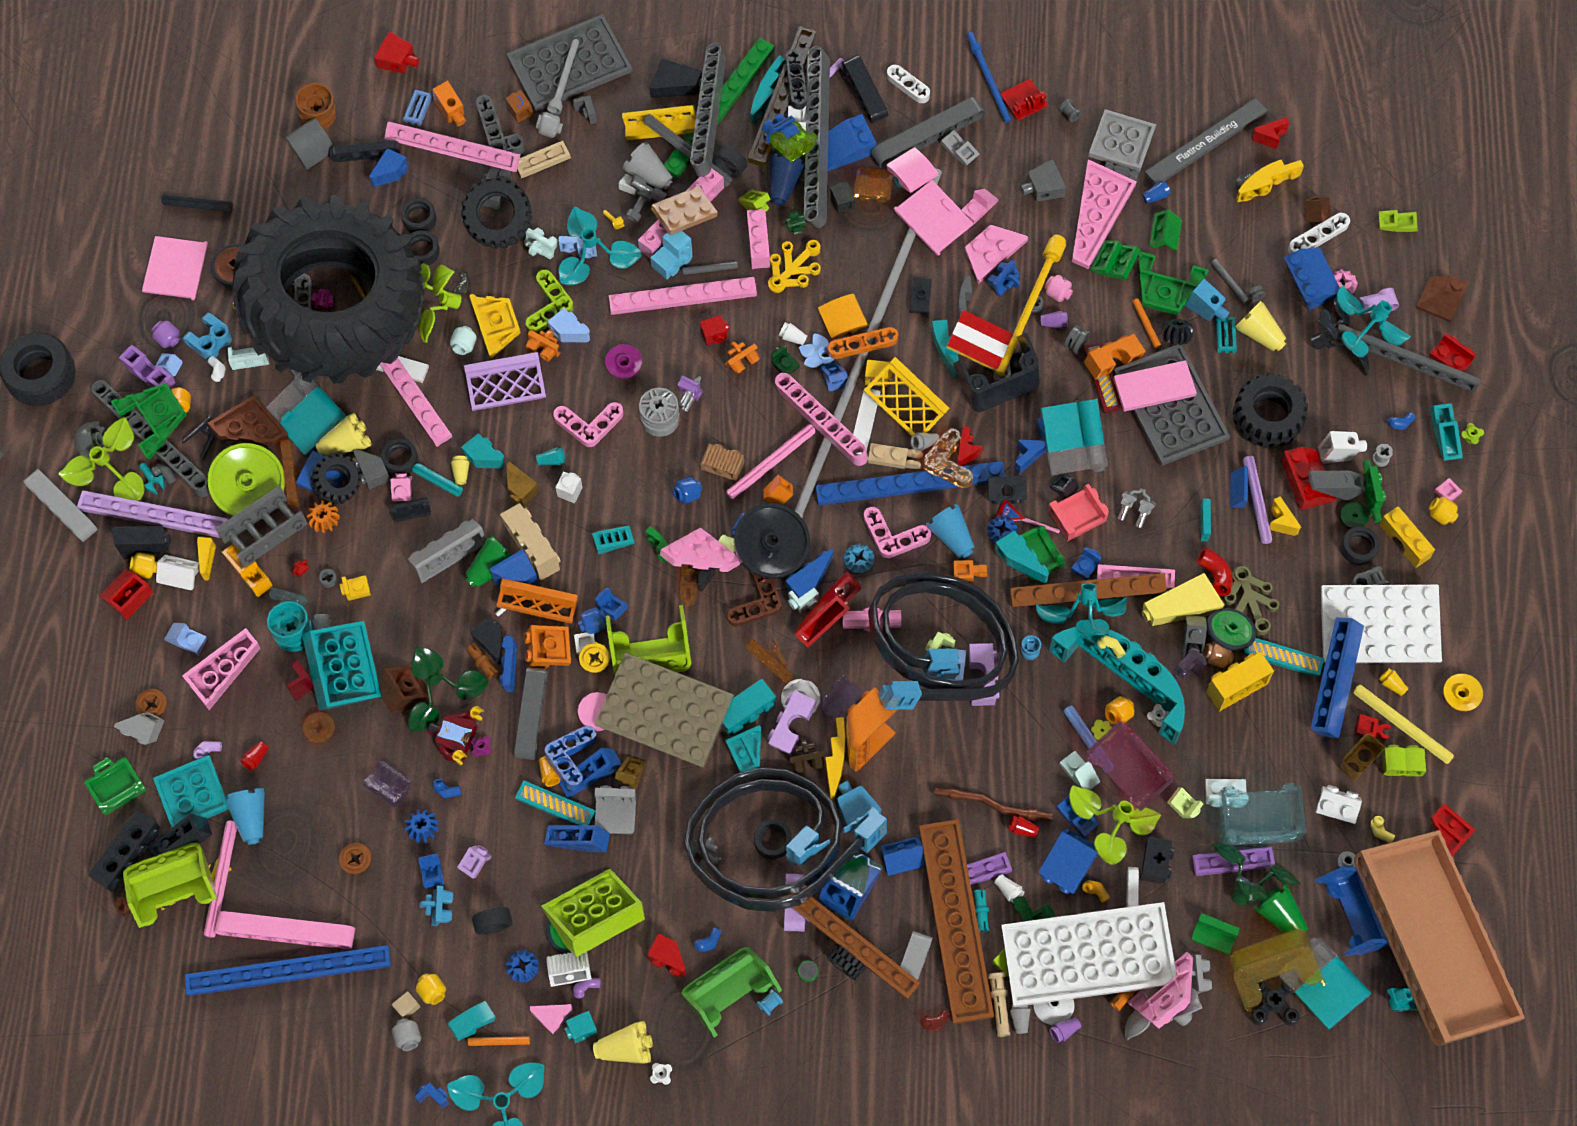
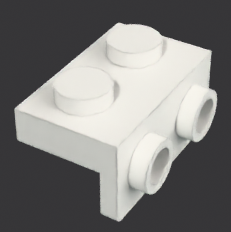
[1316,785,1362,824]

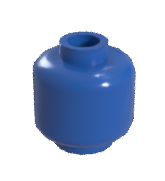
[673,477,702,504]
[578,607,606,634]

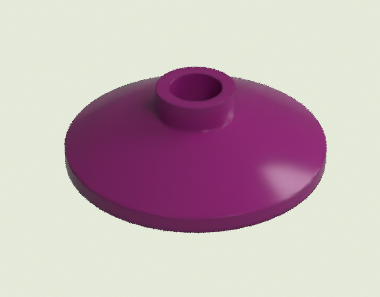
[605,344,642,379]

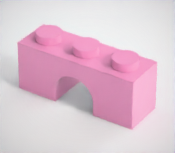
[747,209,770,269]

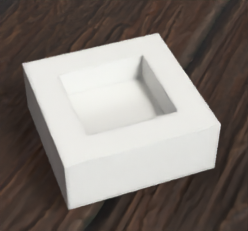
[574,633,595,655]

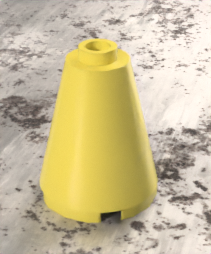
[1235,301,1286,351]

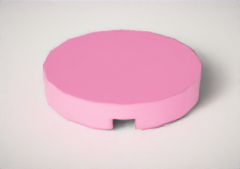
[578,692,607,731]

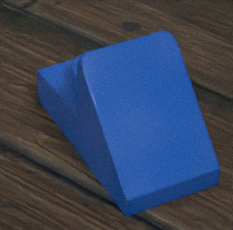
[820,361,848,391]
[1014,440,1047,474]

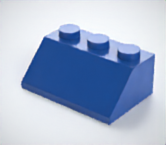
[1284,248,1340,310]

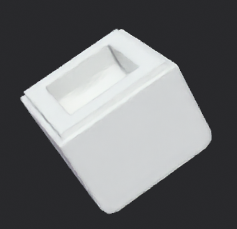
[618,174,638,195]

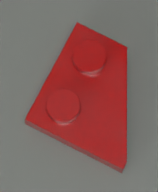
[1430,803,1475,856]

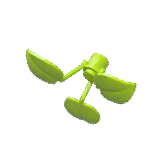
[418,263,461,343]
[59,417,145,501]
[1069,785,1161,865]

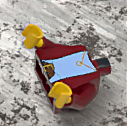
[428,706,484,765]

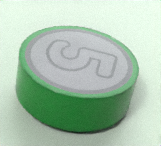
[798,960,818,982]

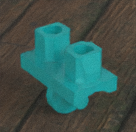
[1387,988,1418,1012]

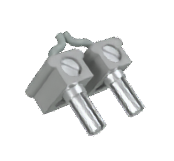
[1118,488,1156,528]

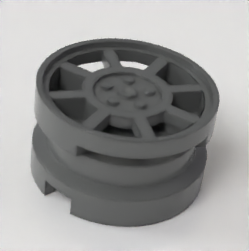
[1064,325,1090,354]

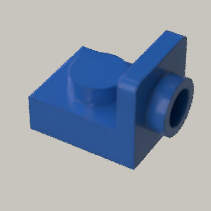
[1071,547,1102,581]

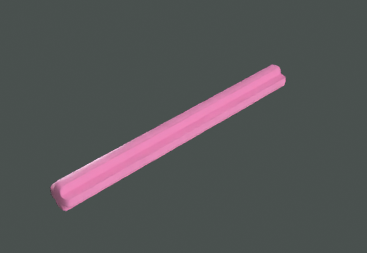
[726,424,815,499]
[204,821,237,938]

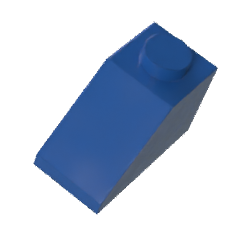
[369,149,409,187]

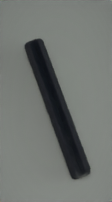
[162,194,233,212]

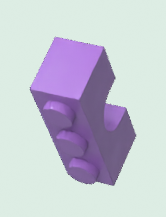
[119,345,177,389]

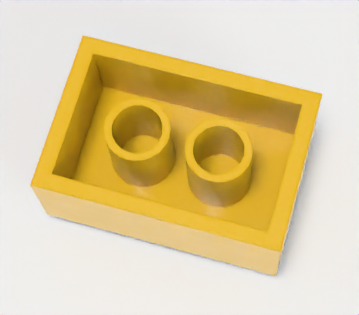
[1206,652,1274,712]

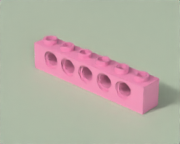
[638,168,724,258]

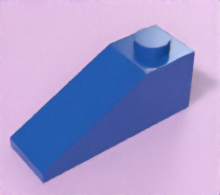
[559,748,622,798]
[544,825,610,852]

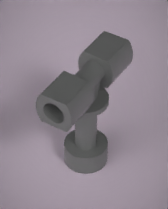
[625,175,667,223]

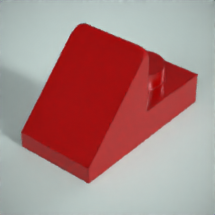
[1251,117,1290,149]
[957,426,983,467]

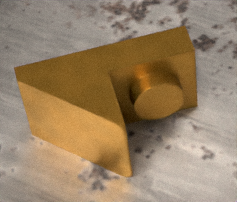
[615,756,646,790]

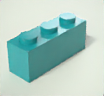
[722,679,776,736]

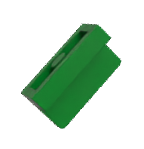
[1149,209,1182,251]
[1191,913,1240,955]

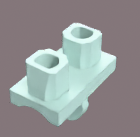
[524,227,558,259]

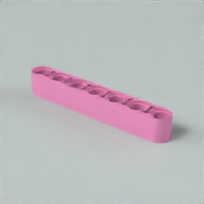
[775,373,868,466]
[214,911,355,950]

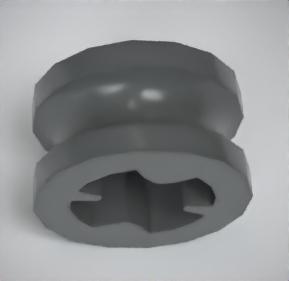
[1247,285,1266,302]
[1027,295,1043,313]
[319,569,337,588]

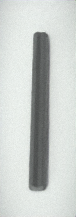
[644,114,733,186]

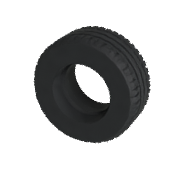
[0,333,76,406]

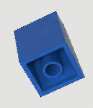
[1038,828,1098,894]

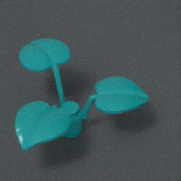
[559,207,642,285]
[1337,285,1411,357]
[1036,583,1127,635]
[447,1063,545,1126]

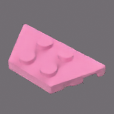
[965,225,1028,284]

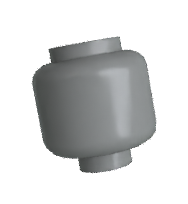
[535,112,563,138]
[392,1018,421,1051]

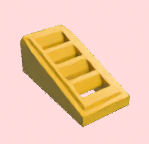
[197,537,216,581]

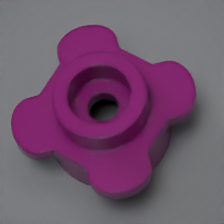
[471,736,492,757]

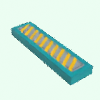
[1243,638,1324,678]
[515,781,596,825]

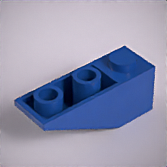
[786,548,833,599]

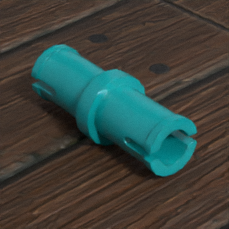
[973,890,990,932]

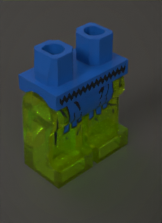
[762,113,818,162]

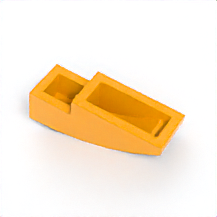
[222,544,273,597]

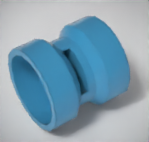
[1020,635,1041,660]

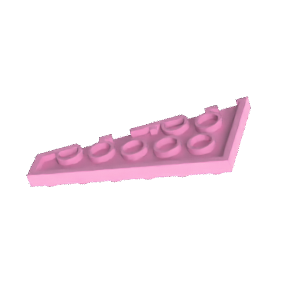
[1072,159,1137,269]

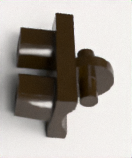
[788,739,825,773]

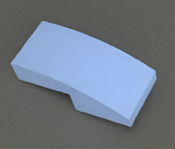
[559,236,597,258]

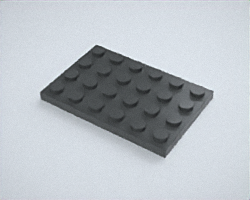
[506,14,633,112]
[1113,344,1230,466]

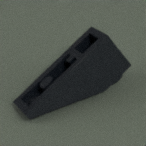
[148,813,213,858]

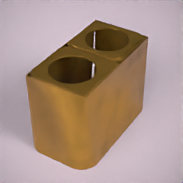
[1339,734,1385,781]

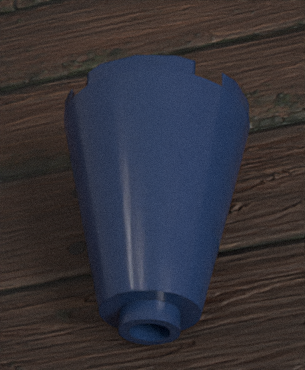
[769,153,805,206]

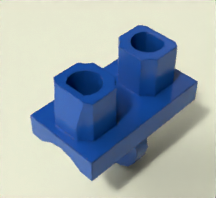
[987,260,1020,296]

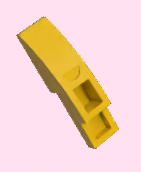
[1236,160,1304,202]

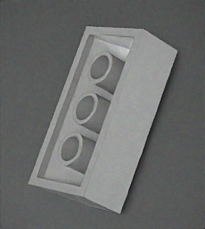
[407,519,486,583]

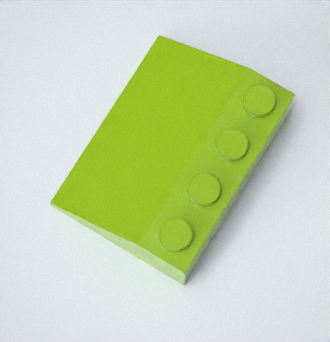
[542,869,645,957]

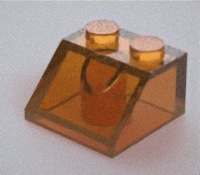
[854,167,894,203]

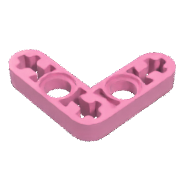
[553,402,624,447]
[864,507,931,558]

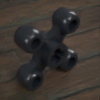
[1249,976,1300,1026]

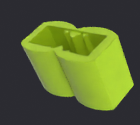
[1382,745,1426,776]

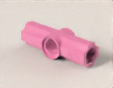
[843,608,901,632]

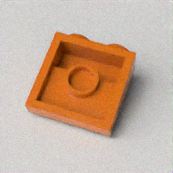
[524,625,571,668]

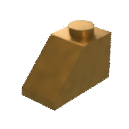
[507,462,539,507]

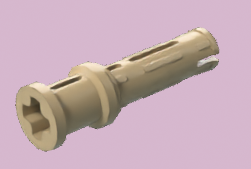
[988,973,1010,1037]

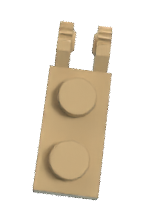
[868,443,923,469]

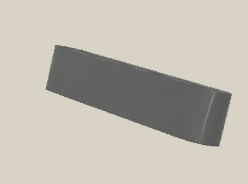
[515,667,548,760]

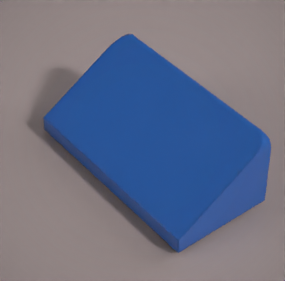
[1230,466,1248,508]

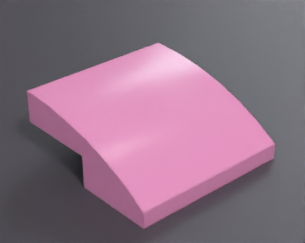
[887,147,938,193]

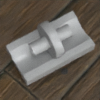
[1191,955,1212,994]

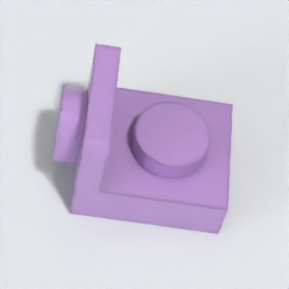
[457,845,492,879]

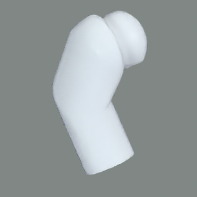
[208,356,226,382]

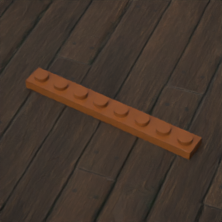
[1010,573,1167,607]
[781,882,920,1000]

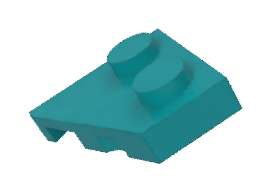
[725,725,761,773]

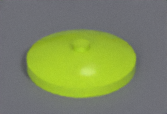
[208,443,285,517]

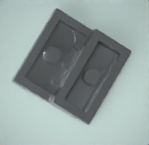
[285,117,334,170]

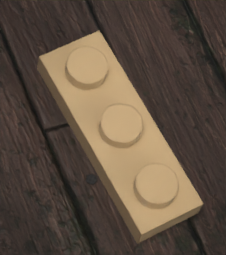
[517,141,571,179]

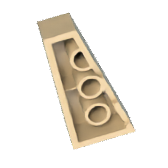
[500,503,561,581]

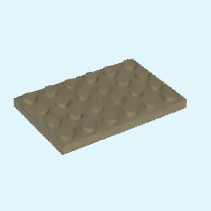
[595,653,734,768]

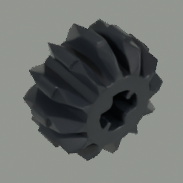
[1161,319,1193,345]

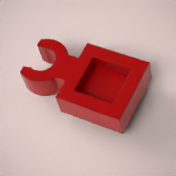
[1354,714,1391,740]

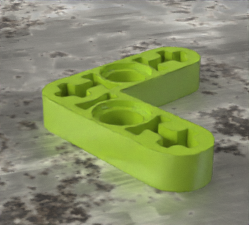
[526,270,573,333]

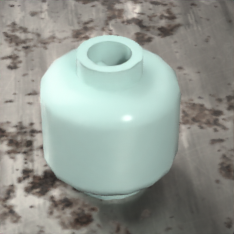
[450,326,476,355]

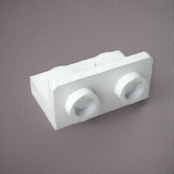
[1205,779,1248,807]

